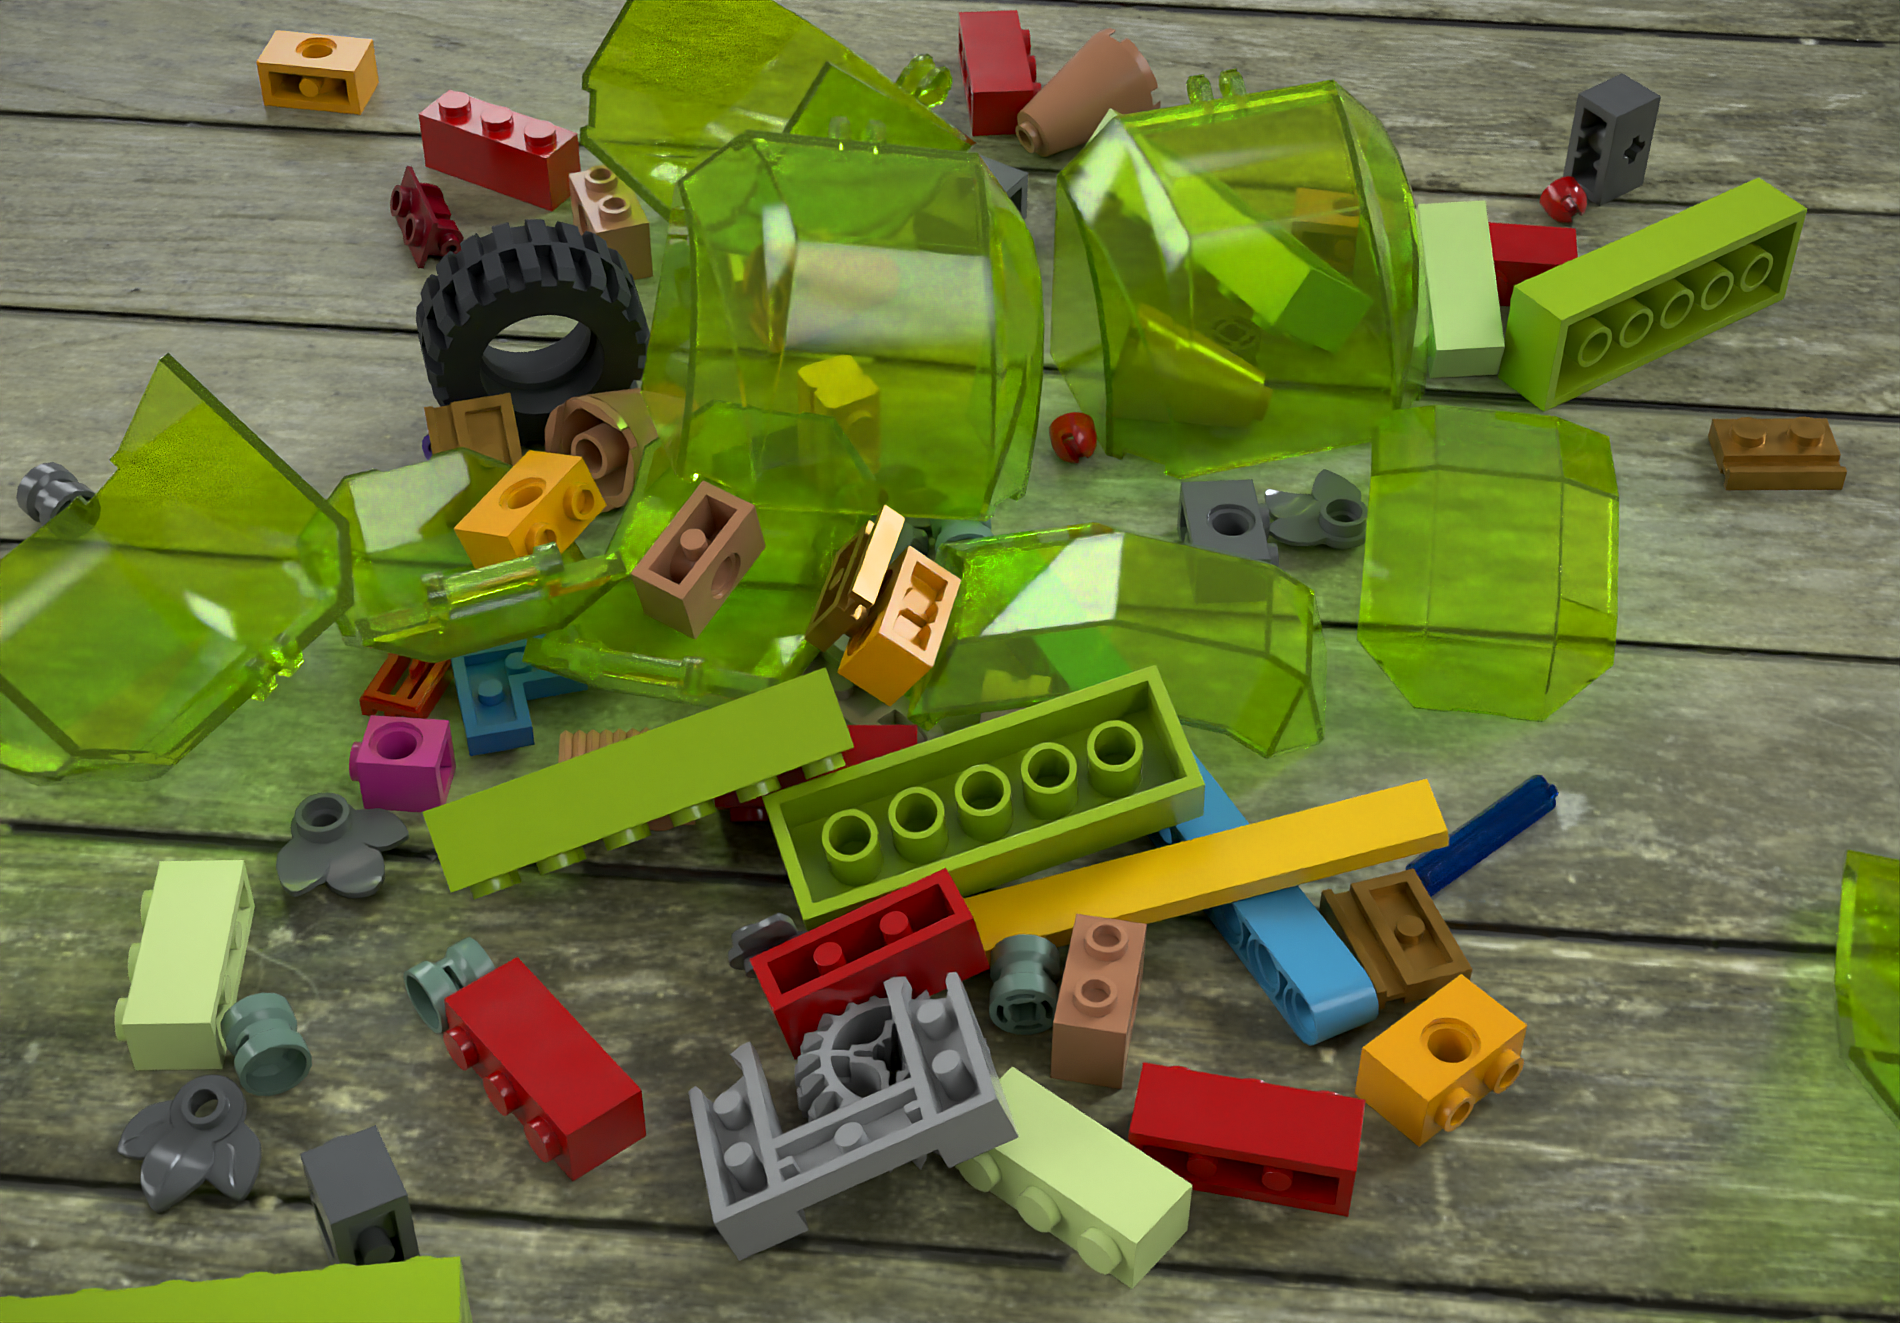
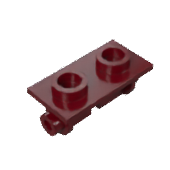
[390,166,464,269]

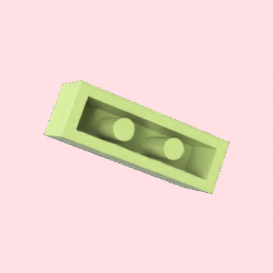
[1405,200,1505,378]
[115,860,255,1071]
[955,1067,1192,1289]

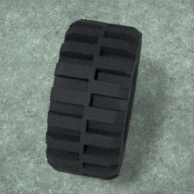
[416,219,651,447]

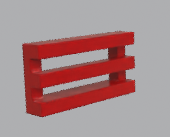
[359,617,475,719]

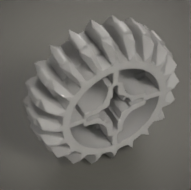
[795,990,990,1173]

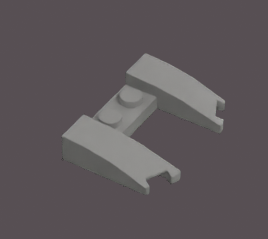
[688,972,1019,1261]

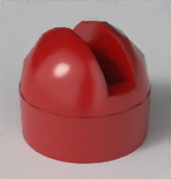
[1539,176,1587,224]
[1049,412,1097,464]

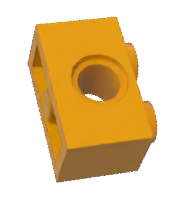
[256,30,379,115]
[453,450,607,585]
[1355,974,1527,1147]

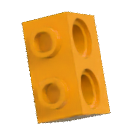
[837,545,961,707]

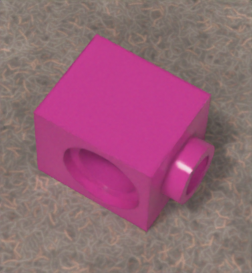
[349,715,456,813]

